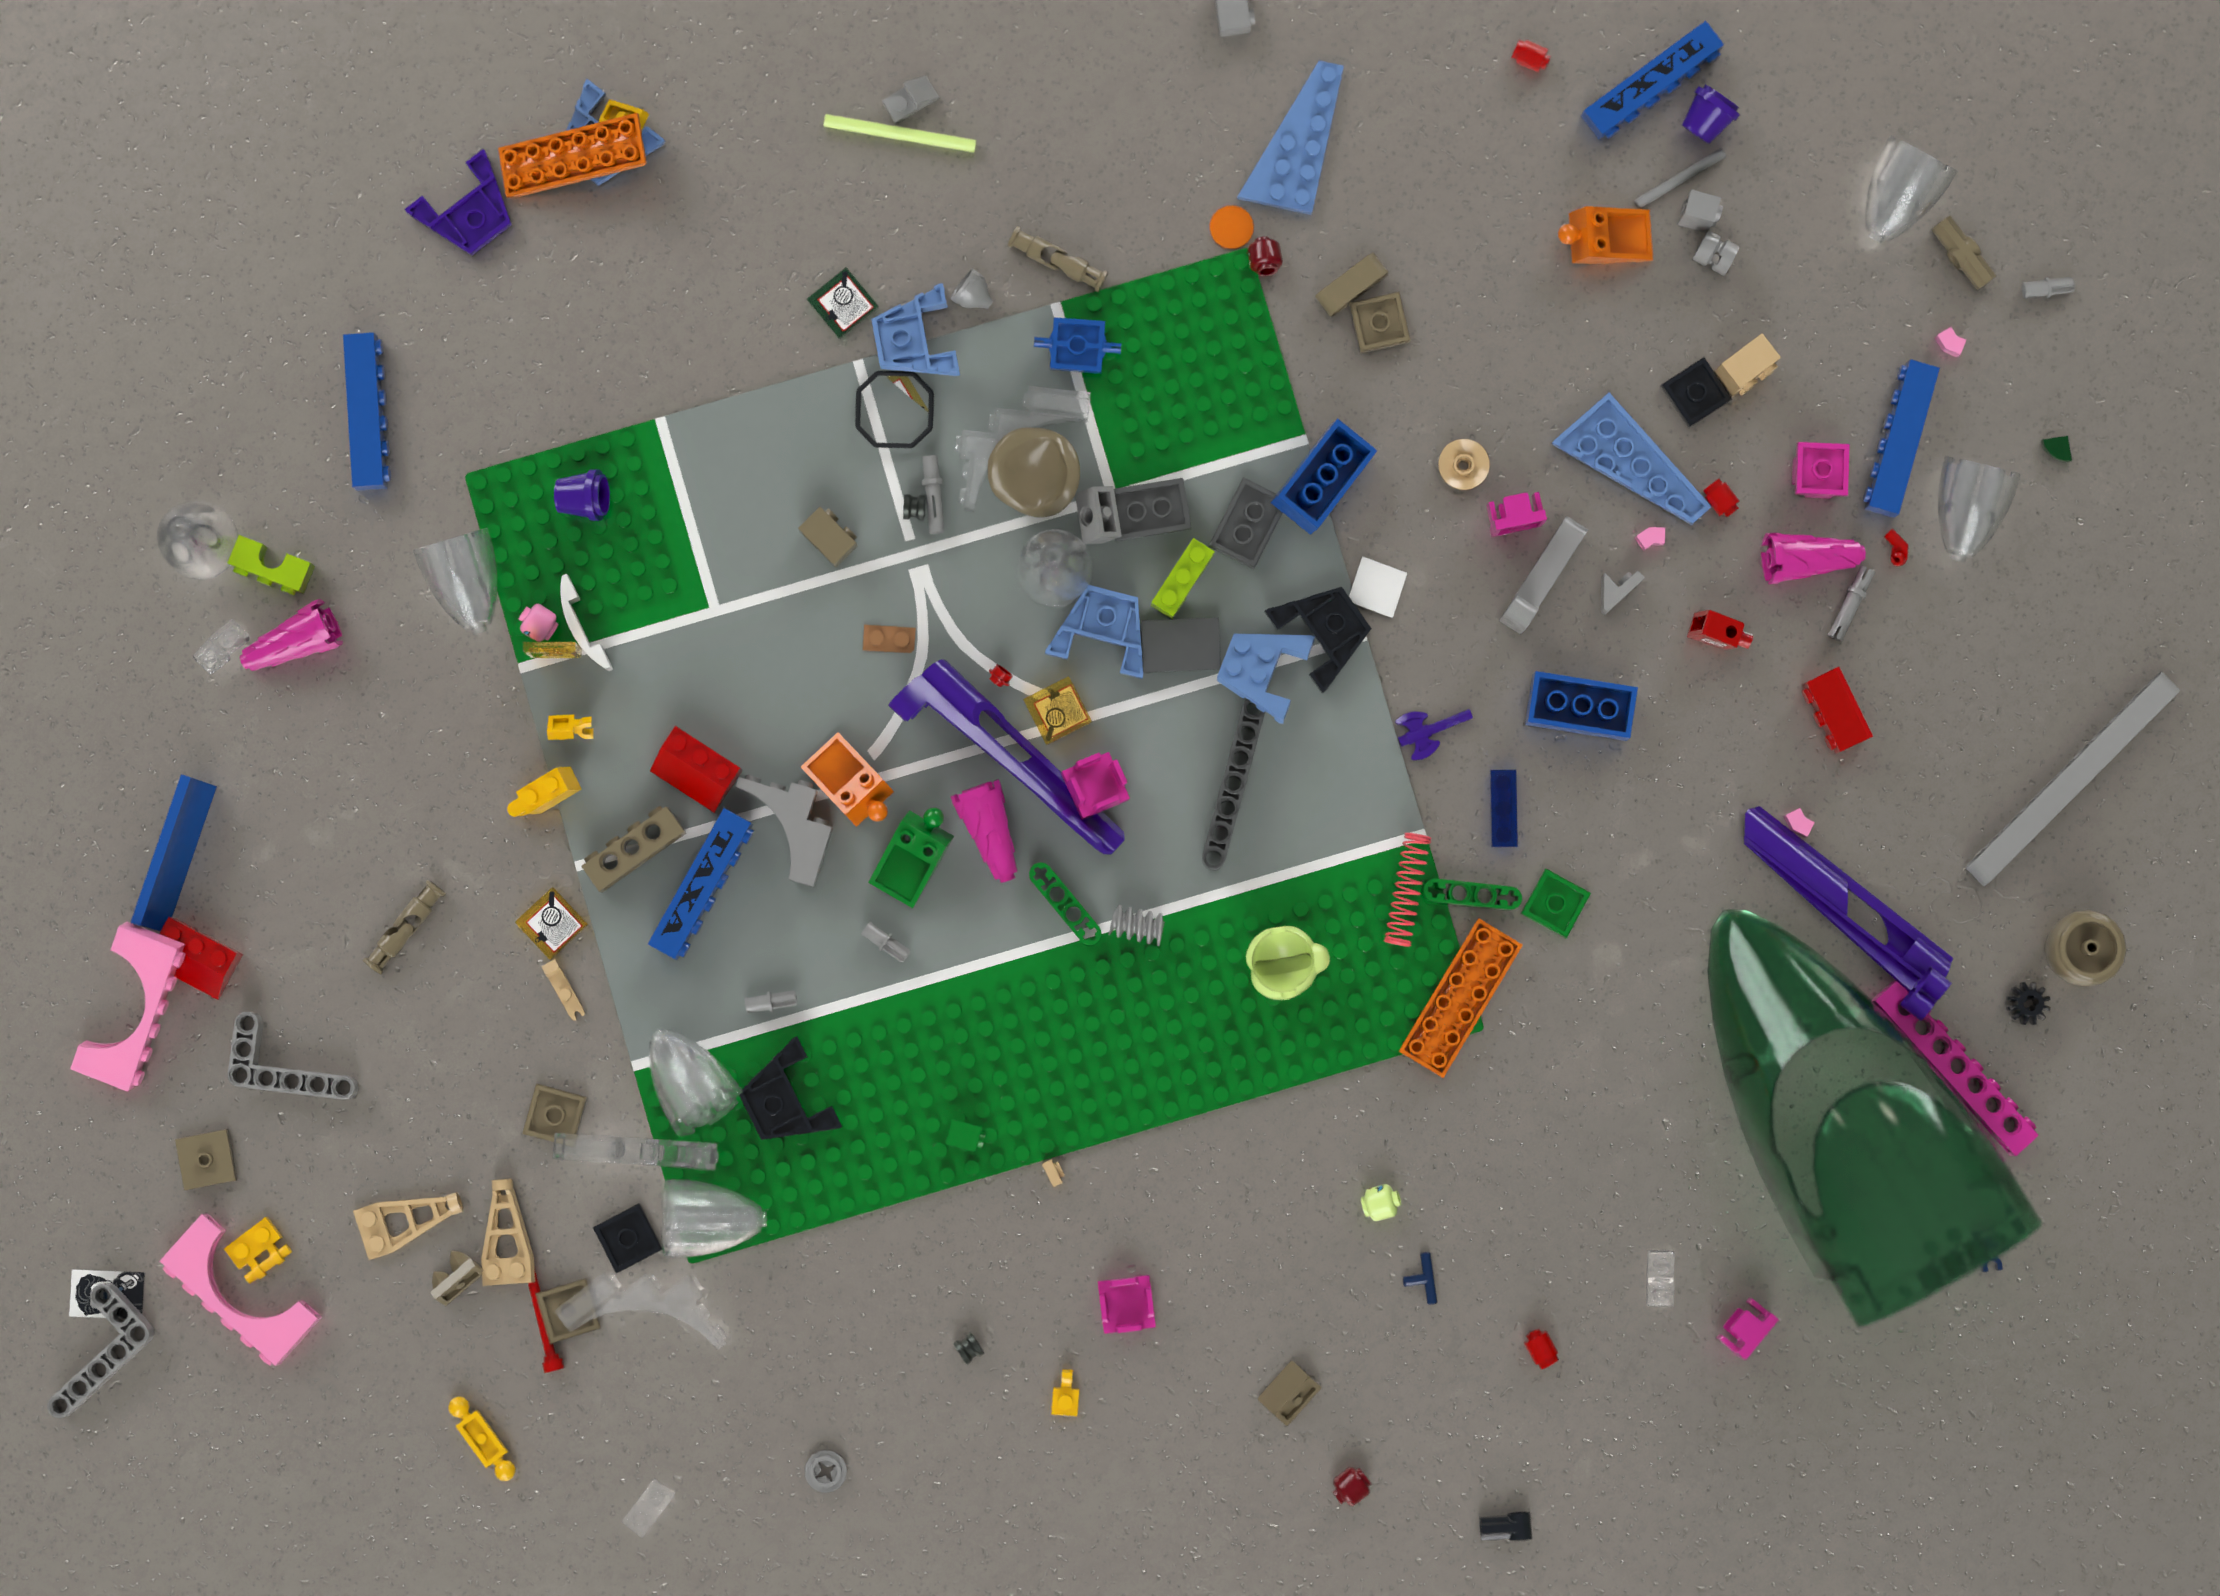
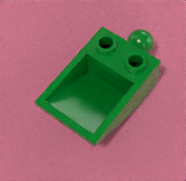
[868,807,954,908]

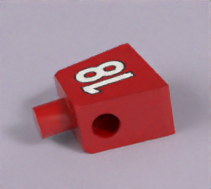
[1687,610,1753,650]

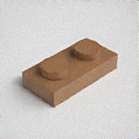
[863,625,916,653]

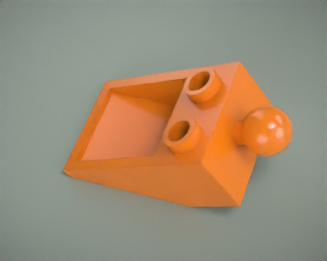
[1558,206,1653,264]
[801,732,894,827]

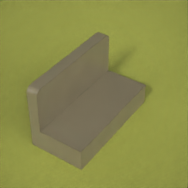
[1258,1361,1322,1426]

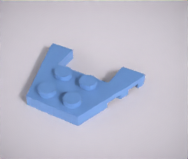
[566,79,665,186]
[871,283,960,376]
[1045,585,1143,679]
[1217,634,1315,724]

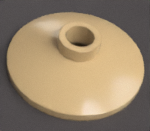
[1438,439,1490,490]

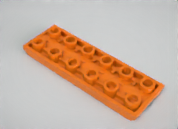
[498,113,647,198]
[1399,918,1523,1078]

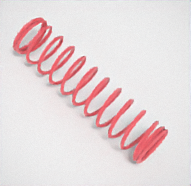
[1384,832,1432,947]

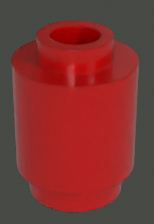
[1511,39,1551,73]
[1703,478,1740,517]
[1524,1328,1559,1369]

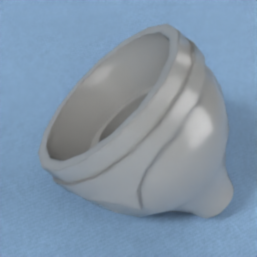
[950,268,993,309]

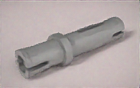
[922,455,944,534]
[1828,566,1876,642]

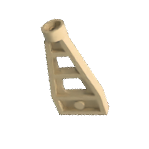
[481,1179,535,1286]
[353,1192,464,1260]

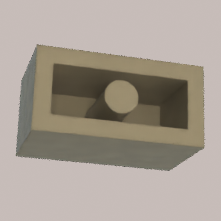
[798,507,858,567]

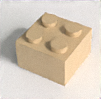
[1715,333,1781,397]

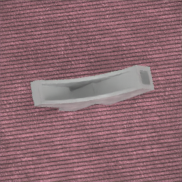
[736,774,833,888]

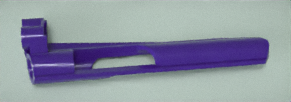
[888,659,1125,855]
[1744,806,1953,1021]

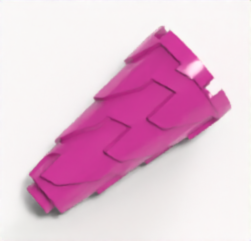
[1761,533,1866,584]
[239,599,343,671]
[950,779,1018,883]

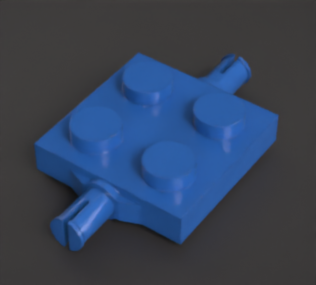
[1034,317,1121,374]

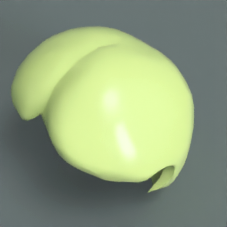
[1246,926,1330,1000]

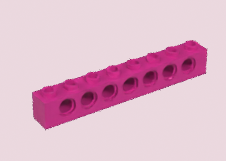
[1871,980,2039,1156]

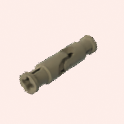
[1007,226,1108,292]
[362,880,446,975]

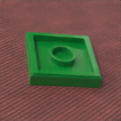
[1520,868,1591,939]

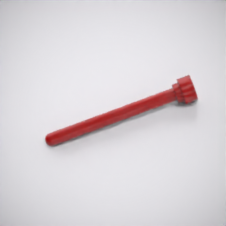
[528,1266,565,1373]

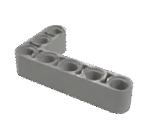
[1499,516,1588,634]
[228,1012,359,1099]
[47,1283,155,1418]

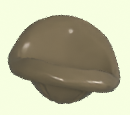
[987,428,1080,518]

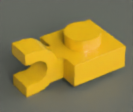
[547,714,594,740]
[1051,1369,1079,1416]

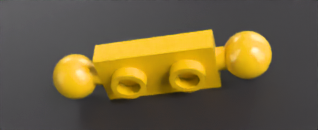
[448,1397,516,1481]

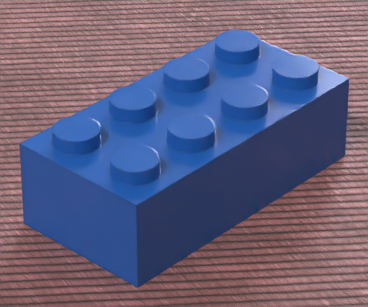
[1270,418,1378,535]
[1525,671,1638,741]

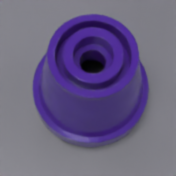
[1682,85,1740,144]
[554,469,610,521]

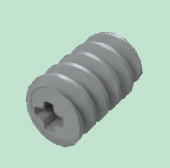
[1109,904,1164,946]

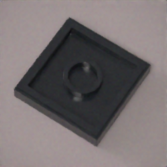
[1661,357,1732,428]
[593,1203,663,1274]

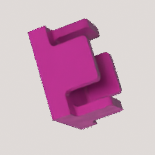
[1792,442,1850,499]
[1486,492,1547,537]
[1061,752,1130,820]
[1098,1275,1156,1334]
[1716,1298,1779,1360]

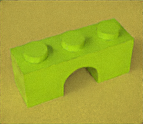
[227,535,315,596]
[1151,538,1215,619]

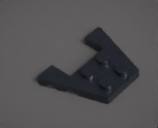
[1264,587,1372,694]
[738,1036,843,1140]

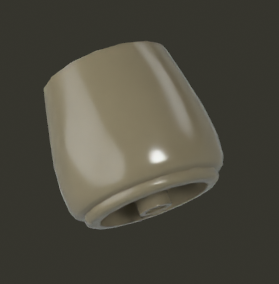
[2044,910,2126,987]

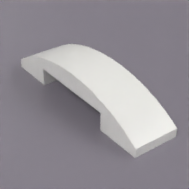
[560,574,613,671]

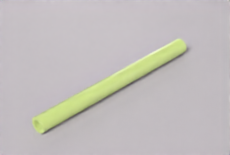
[824,114,976,153]

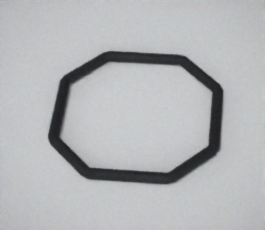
[855,371,934,449]

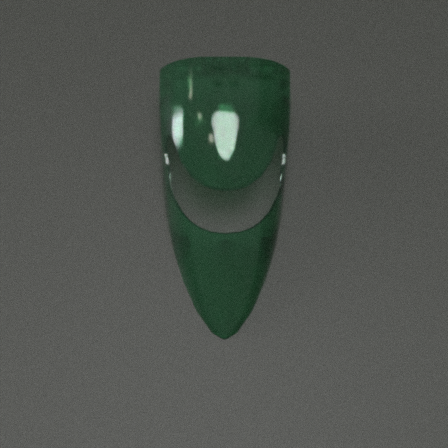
[1707,909,2043,1328]

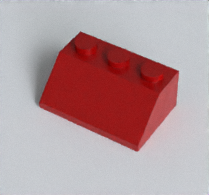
[1802,666,1873,754]
[650,726,743,813]
[159,917,243,1000]

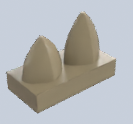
[430,1251,483,1306]

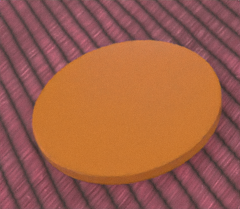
[1210,205,1254,249]

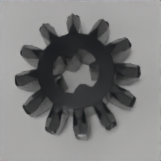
[2006,982,2051,1025]

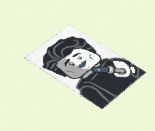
[69,1269,145,1319]

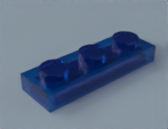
[1490,770,1518,848]

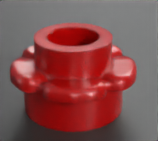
[989,664,1013,687]

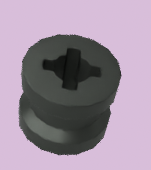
[903,494,926,521]
[953,1332,985,1365]

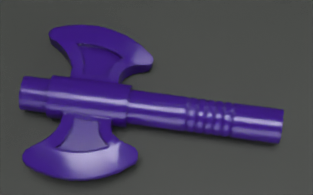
[1395,709,1473,760]

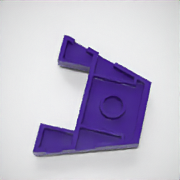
[404,149,512,256]

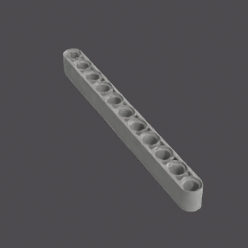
[1965,671,2180,886]

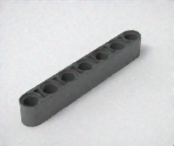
[1202,699,1265,871]

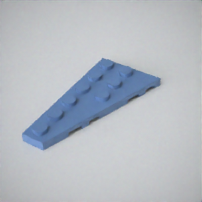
[1237,61,1344,215]
[1551,393,1712,525]

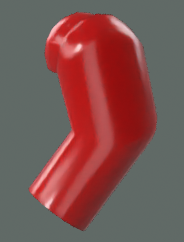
[1884,528,1909,566]

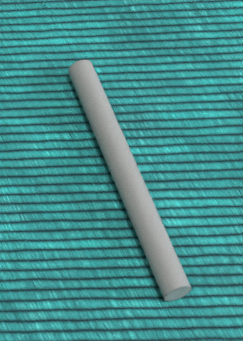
[1634,148,1726,209]

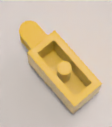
[507,767,582,817]

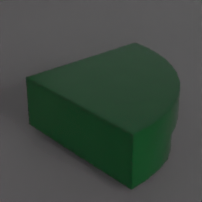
[2041,436,2072,462]

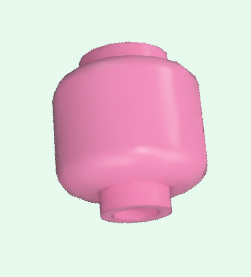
[518,604,558,642]

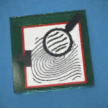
[807,267,879,339]

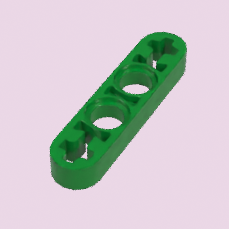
[1029,862,1102,946]
[1421,878,1522,911]

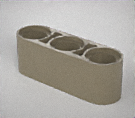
[1315,252,1389,317]

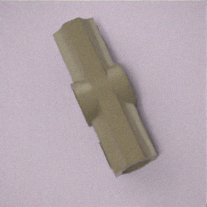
[1931,216,1996,291]

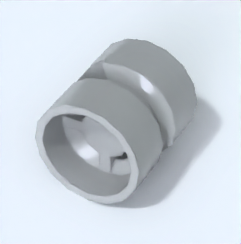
[1692,230,1740,276]

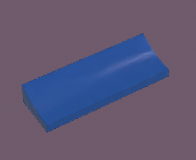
[130,774,217,931]

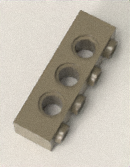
[581,806,686,893]

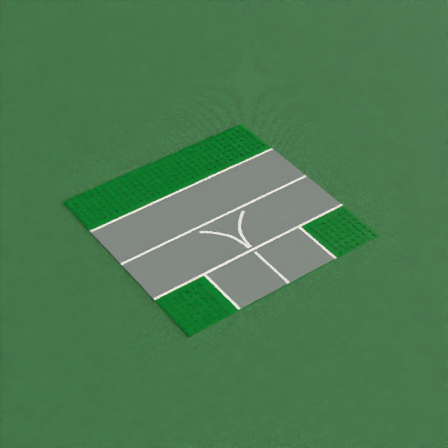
[465,248,1484,1264]

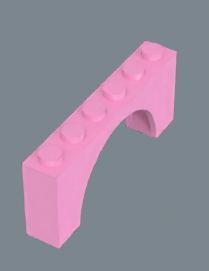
[70,922,185,1092]
[160,1213,322,1366]

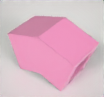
[1935,327,1966,357]
[1634,527,1665,551]
[1783,808,1815,837]

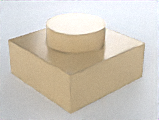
[1042,1159,1065,1187]

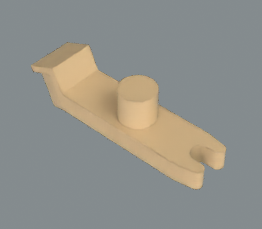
[541,959,585,1021]

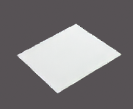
[1349,556,1407,618]

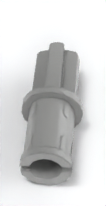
[2022,277,2075,299]
[861,921,911,963]
[745,991,797,1014]

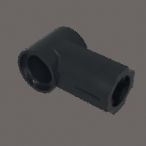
[1479,1512,1532,1541]

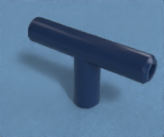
[1402,1252,1438,1305]

